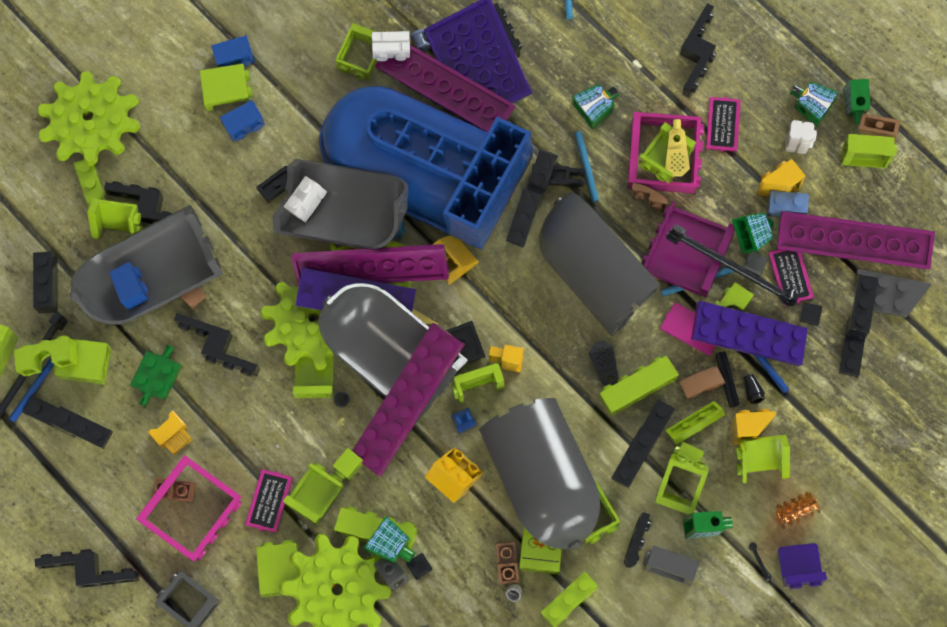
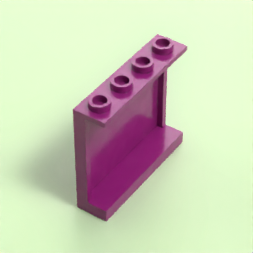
[641,201,735,298]

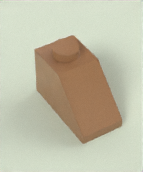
[858,113,900,144]

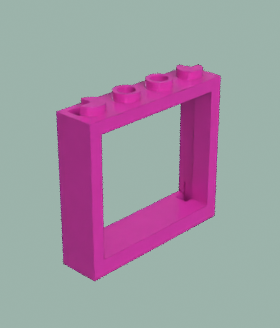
[628,112,704,194]
[136,455,242,562]

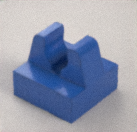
[451,407,477,434]

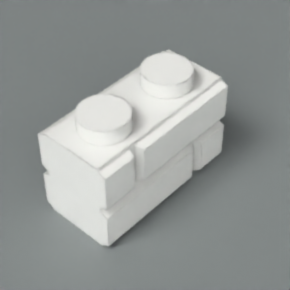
[372,31,410,61]
[785,120,817,154]
[284,176,327,223]

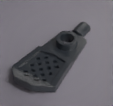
[589,341,619,387]

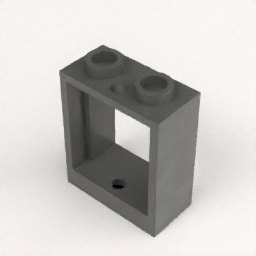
[642,545,700,586]
[155,571,220,627]

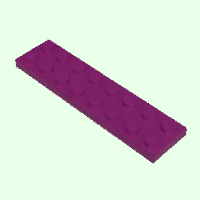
[375,45,516,132]
[776,211,935,270]
[291,244,450,286]
[352,323,465,476]

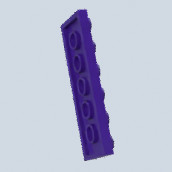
[295,268,416,312]
[691,301,808,366]

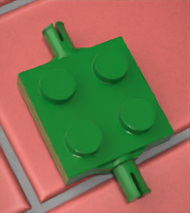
[130,345,182,407]

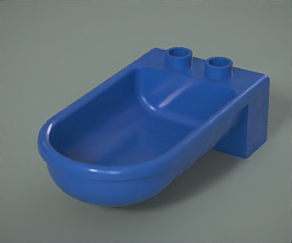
[319,86,533,250]

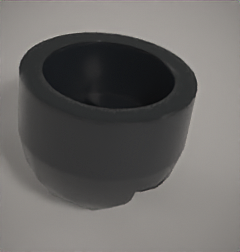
[334,392,350,408]

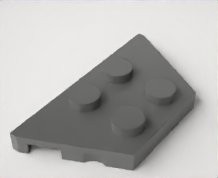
[856,269,931,318]

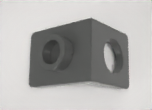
[743,252,768,277]
[374,558,409,591]

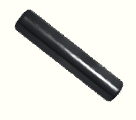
[715,351,740,408]

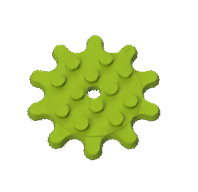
[37,71,141,166]
[260,282,330,370]
[279,534,392,627]

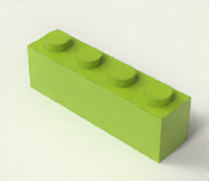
[599,355,679,417]
[334,506,418,550]

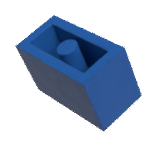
[211,35,255,68]
[220,100,265,142]
[109,262,149,310]

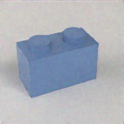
[767,190,809,217]

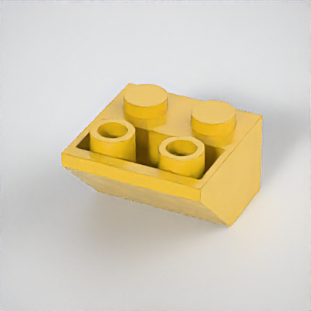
[757,159,806,197]
[432,235,479,285]
[731,409,776,445]
[425,447,484,503]

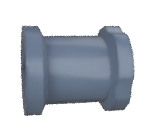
[410,29,431,53]

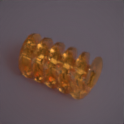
[776,491,821,529]

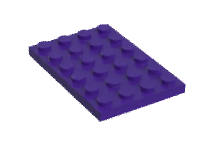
[424,0,533,125]

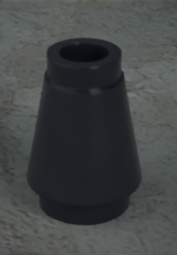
[743,374,765,404]

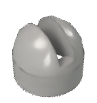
[505,584,522,602]

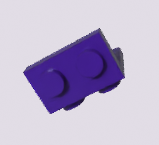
[778,543,827,590]

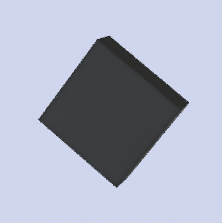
[799,302,823,326]
[406,552,433,581]

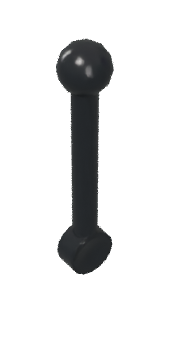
[749,542,772,581]

